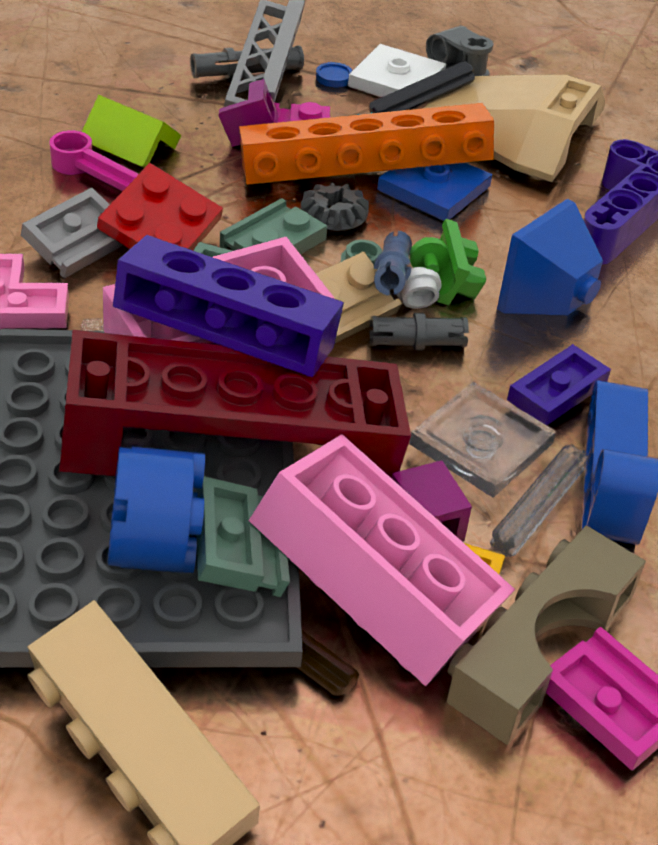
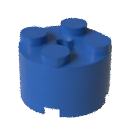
[108,446,205,573]

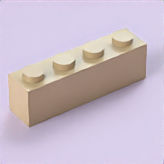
[27,600,260,845]

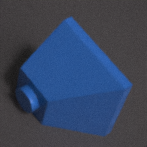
[497,199,603,316]

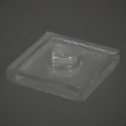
[409,382,556,498]

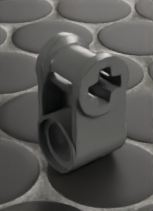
[426,25,494,76]

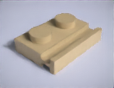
[316,252,402,343]

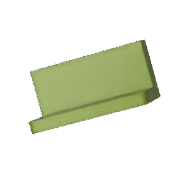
[82,95,181,168]

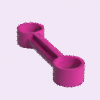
[49,130,138,191]

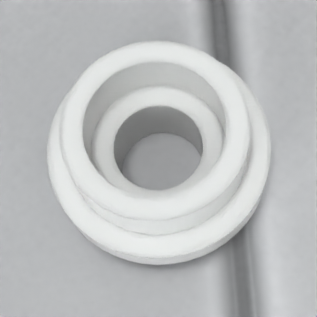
[397,267,442,309]

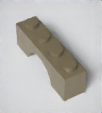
[446,525,646,745]

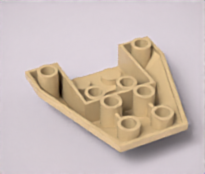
[424,74,605,182]

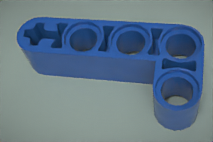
[582,380,658,545]

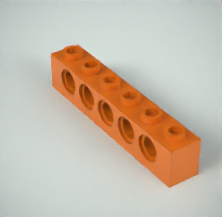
[239,103,494,185]

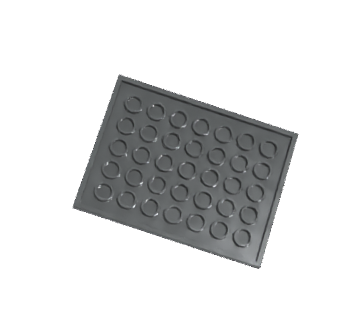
[0,329,303,667]

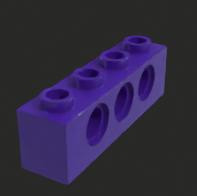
[113,235,344,377]

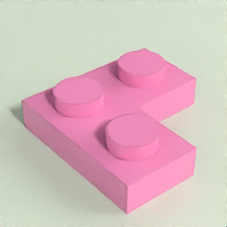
[0,254,69,330]

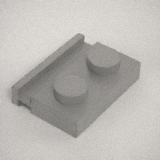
[21,188,123,279]

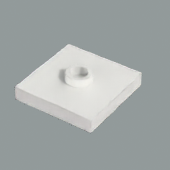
[348,44,446,97]

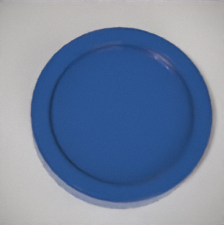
[316,62,352,88]

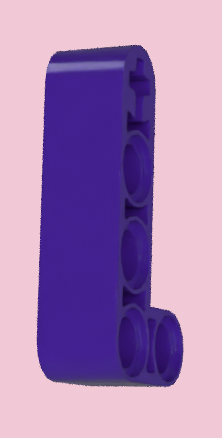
[583,139,658,265]

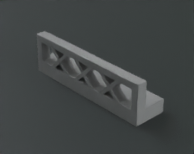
[224,0,306,107]

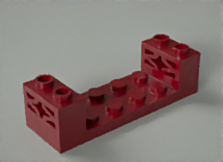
[59,330,411,478]

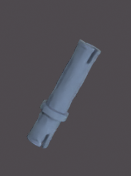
[374,231,412,295]

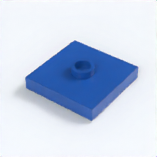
[377,162,492,221]

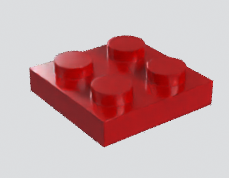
[97,163,223,250]

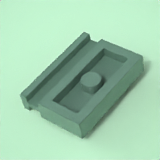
[220,198,327,255]
[195,476,290,597]

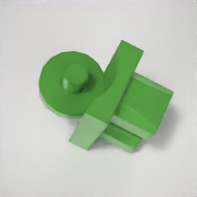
[409,219,486,306]

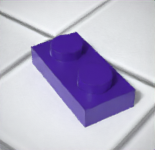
[507,344,611,427]

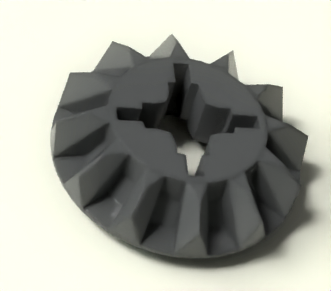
[301,182,369,231]

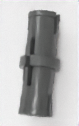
[369,313,469,351]

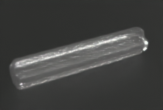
[490,444,588,557]

